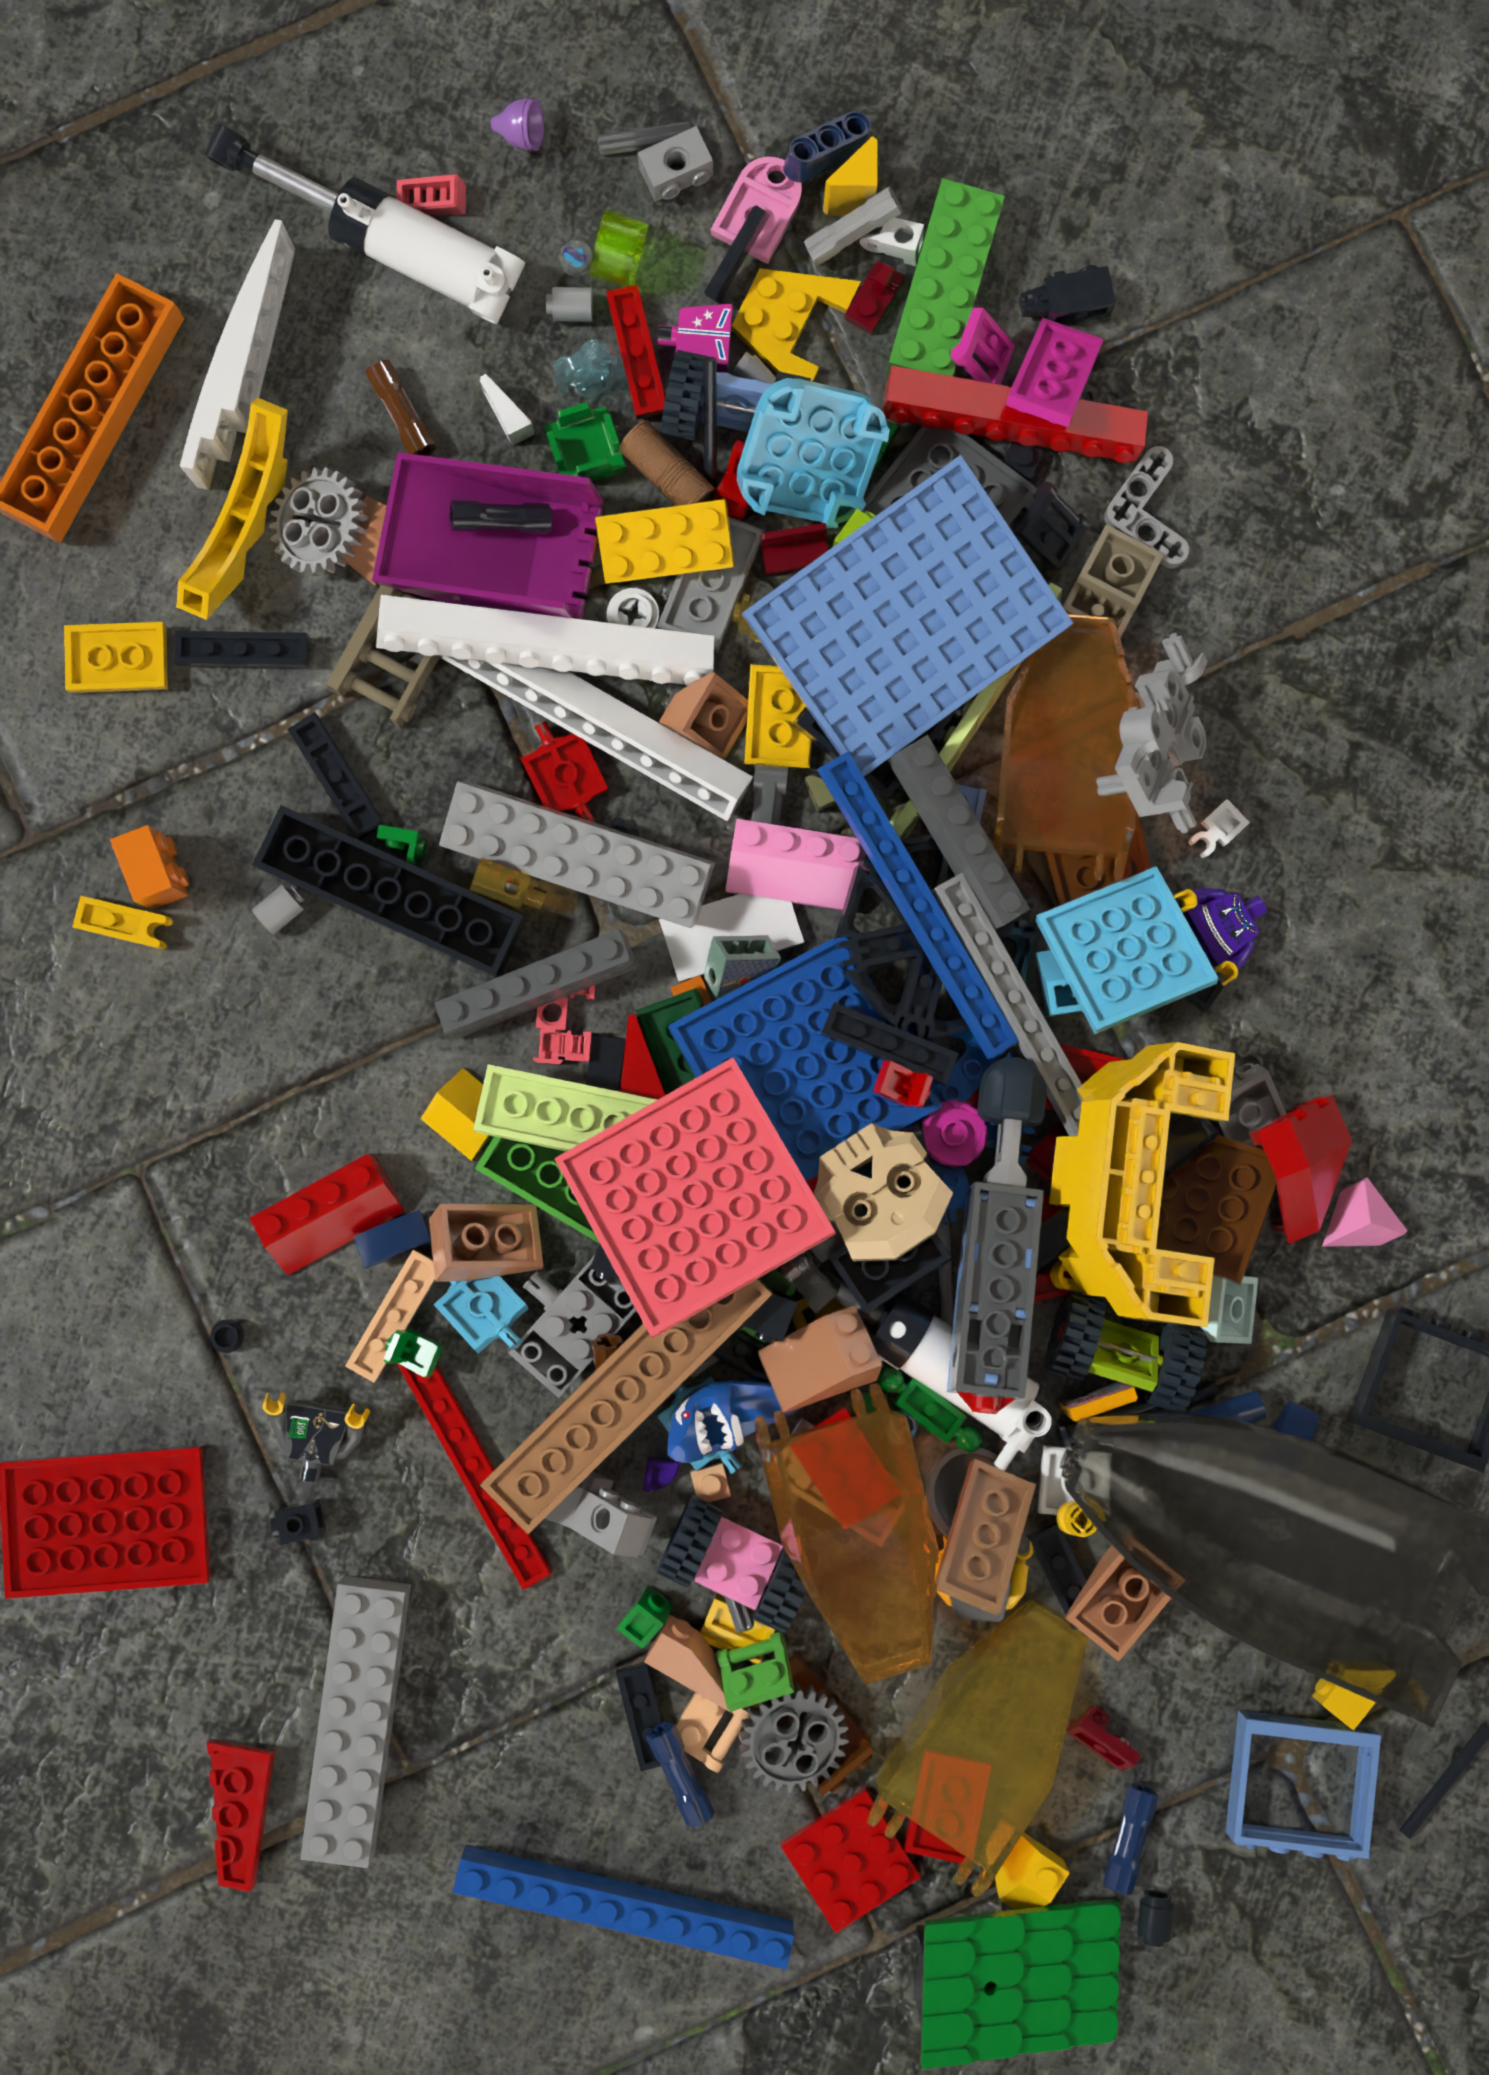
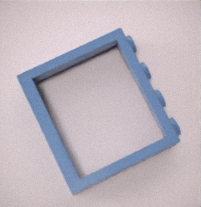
[1225,1710,1381,1861]

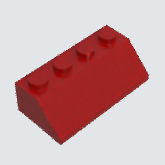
[249,1153,406,1275]

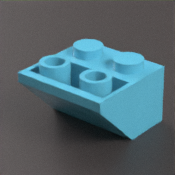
[1035,950,1083,1018]

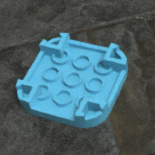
[736,378,890,528]

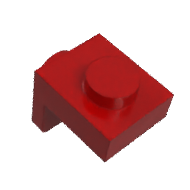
[873,1060,933,1108]

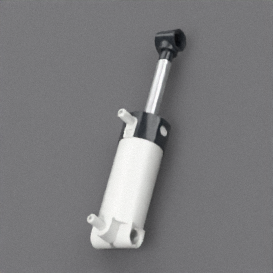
[204,124,525,324]
[783,1254,1052,1471]

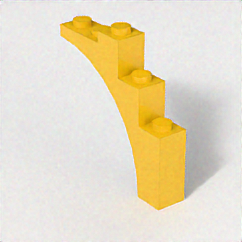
[176,397,288,620]

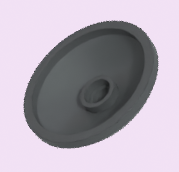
[926,1448,1015,1538]

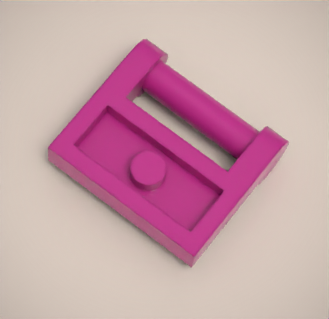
[950,308,1015,385]

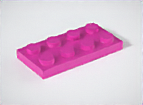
[1005,318,1104,427]

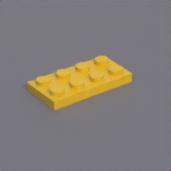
[595,499,735,584]

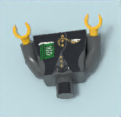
[263,1392,370,1482]

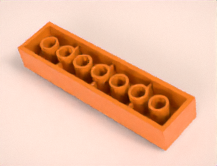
[0,273,185,544]

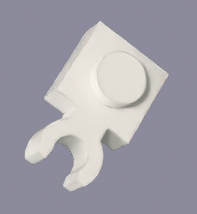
[1188,799,1250,858]

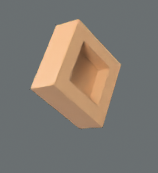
[690,1462,731,1502]

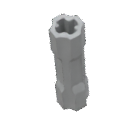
[804,186,903,266]

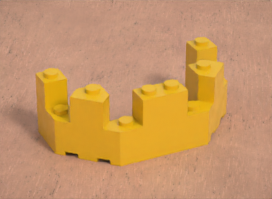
[1049,1042,1235,1327]

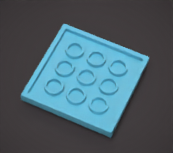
[1035,866,1219,1034]

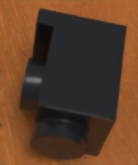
[270,1498,326,1545]

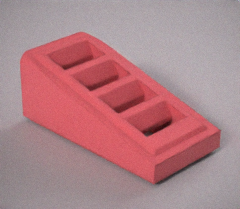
[396,174,466,216]

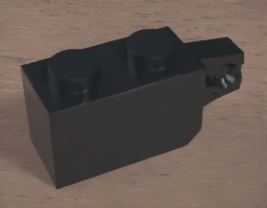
[1019,265,1116,325]

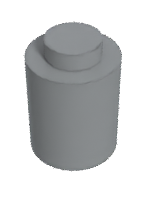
[546,287,593,322]
[252,884,305,935]

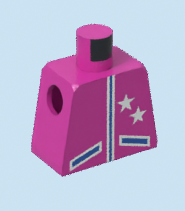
[658,304,732,373]

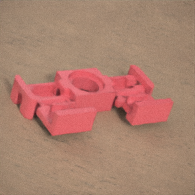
[533,985,596,1065]

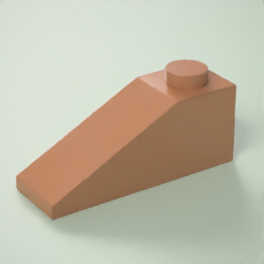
[644,1614,733,1713]

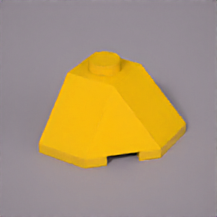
[989,1821,1070,1910]

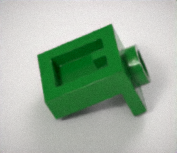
[377,825,427,867]
[616,1586,673,1649]

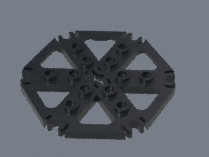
[834,834,1038,1040]

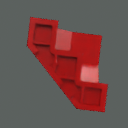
[1249,1094,1352,1244]

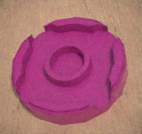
[921,1100,988,1168]

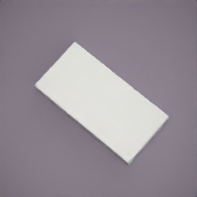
[659,894,804,983]

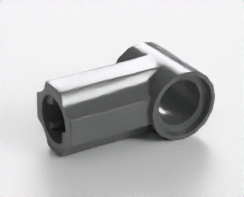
[751,764,788,825]

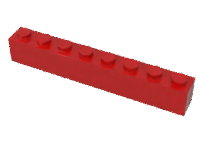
[882,365,1148,463]

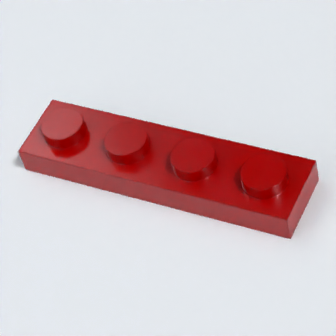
[606,284,665,420]

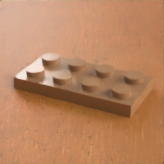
[933,1459,1036,1615]

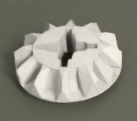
[607,588,659,628]

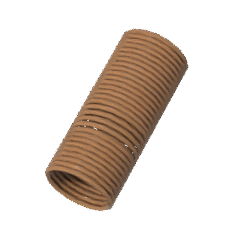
[619,420,716,506]

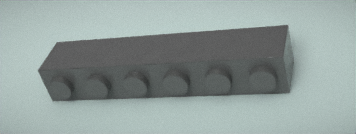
[887,735,1030,929]
[434,929,639,1040]

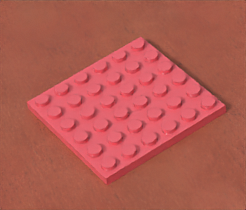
[554,1058,836,1338]

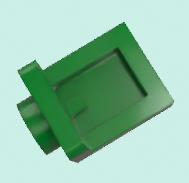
[384,1329,444,1377]

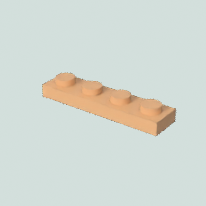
[345,1249,435,1383]

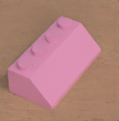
[725,819,866,911]

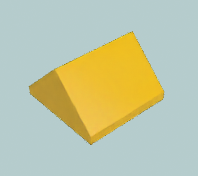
[823,136,877,216]
[421,1068,492,1161]

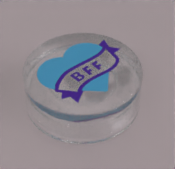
[559,240,593,276]

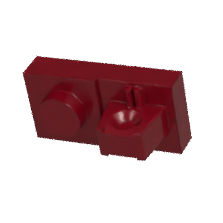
[844,261,905,335]
[1066,1705,1141,1771]

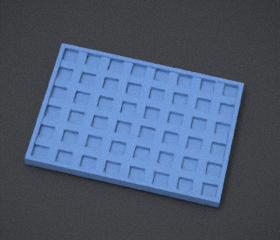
[742,455,1073,777]

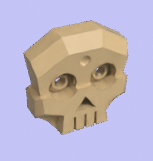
[814,1123,953,1261]

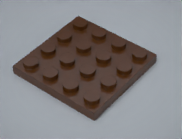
[1156,1119,1277,1285]

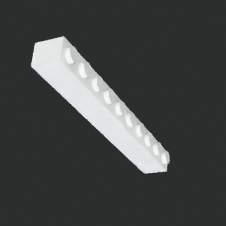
[376,595,714,686]
[442,656,753,821]

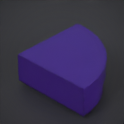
[643,1457,681,1492]

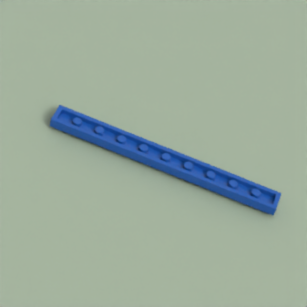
[817,751,1019,1059]

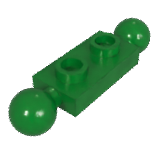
[877,1366,982,1453]

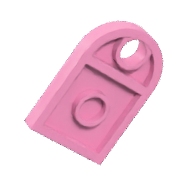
[711,157,802,264]

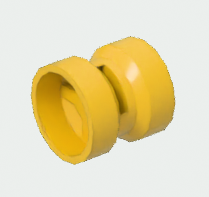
[1056,1501,1099,1537]

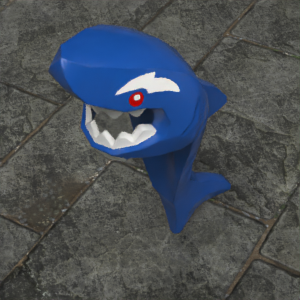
[668,1377,802,1463]

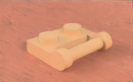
[675,1692,751,1773]

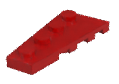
[207,1739,275,1892]

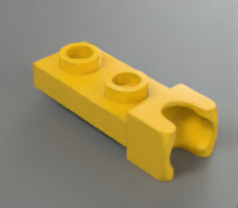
[72,895,173,950]

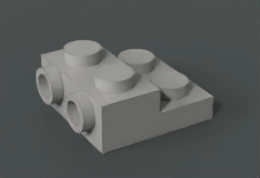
[1211,1063,1286,1147]

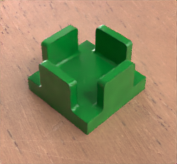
[544,402,626,482]

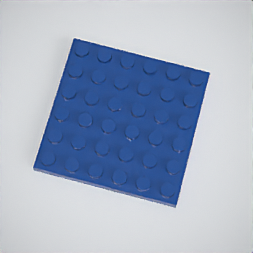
[668,937,942,1182]

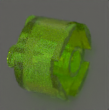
[589,209,649,287]

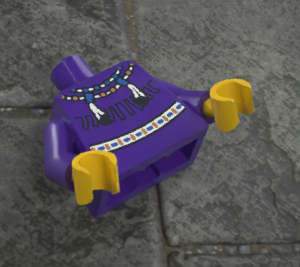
[1173,888,1267,986]

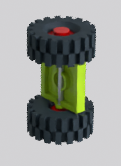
[1045,1291,1207,1413]

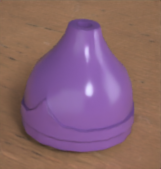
[491,98,544,152]

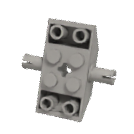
[508,1257,636,1398]

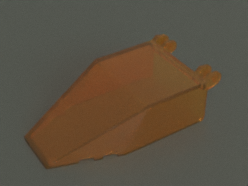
[993,615,1141,882]
[754,1383,939,1685]

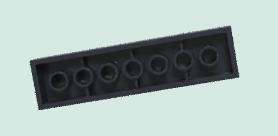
[252,805,527,978]

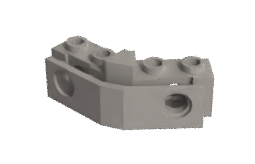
[544,1471,657,1558]

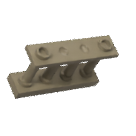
[326,585,454,728]

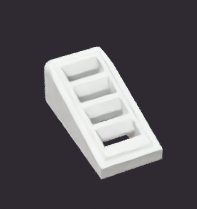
[480,374,535,445]

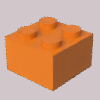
[110,825,190,910]

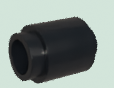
[1137,1890,1174,1947]

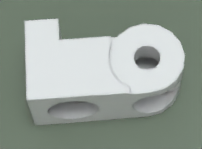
[859,218,925,266]

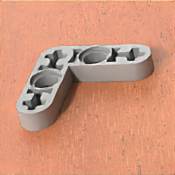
[1104,446,1189,569]

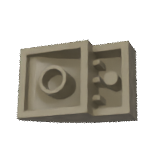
[1062,524,1164,649]

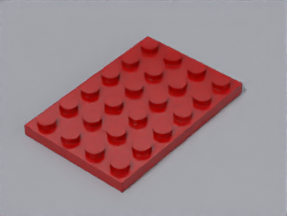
[0,1446,211,1599]

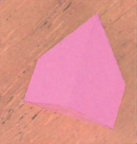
[1322,1177,1407,1247]

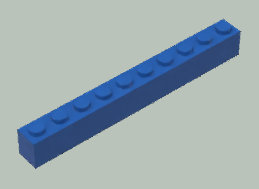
[453,1845,794,1970]

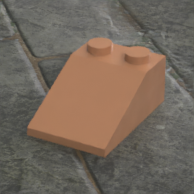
[429,1204,544,1282]
[758,1305,882,1414]
[1065,1530,1184,1662]

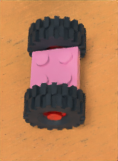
[656,1495,819,1634]

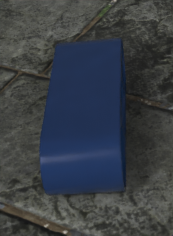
[783,111,871,182]

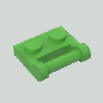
[717,1632,794,1712]

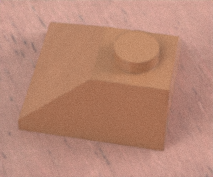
[344,496,387,587]
[659,672,748,761]

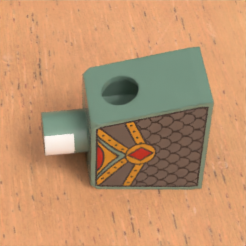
[704,935,781,1001]

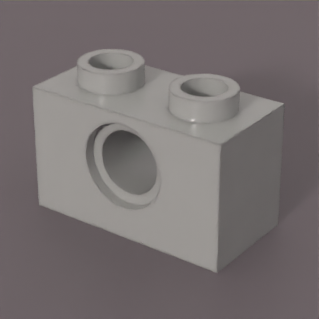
[637,126,713,202]

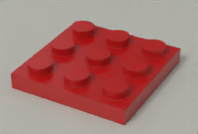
[780,1787,921,1934]

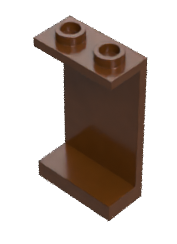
[748,1649,874,1797]

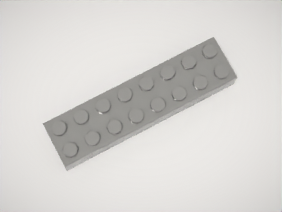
[439,781,716,928]
[300,1576,411,1868]

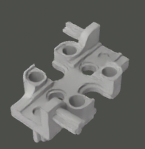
[1096,633,1208,833]

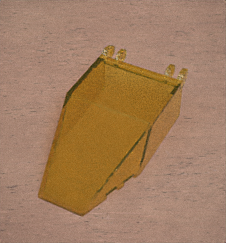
[867,1599,1088,1898]

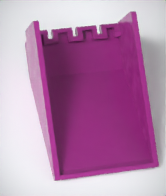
[372,452,604,620]

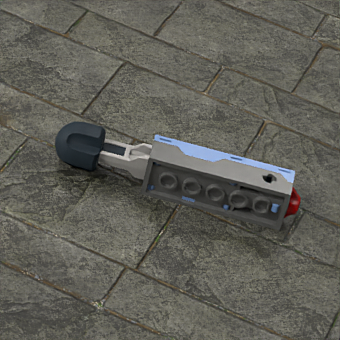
[947,1057,1046,1414]

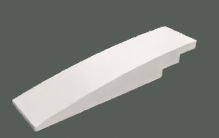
[180,219,295,490]

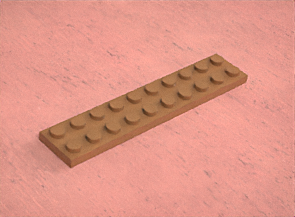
[480,1278,773,1534]

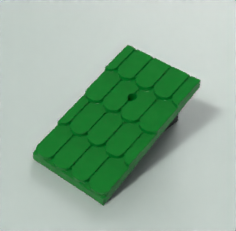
[914,1898,1121,2069]

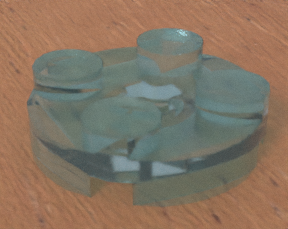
[553,338,617,394]

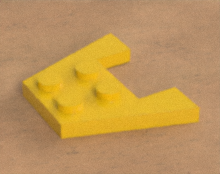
[732,268,861,382]

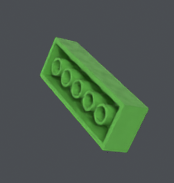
[886,178,1005,378]

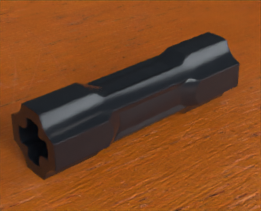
[449,500,553,534]

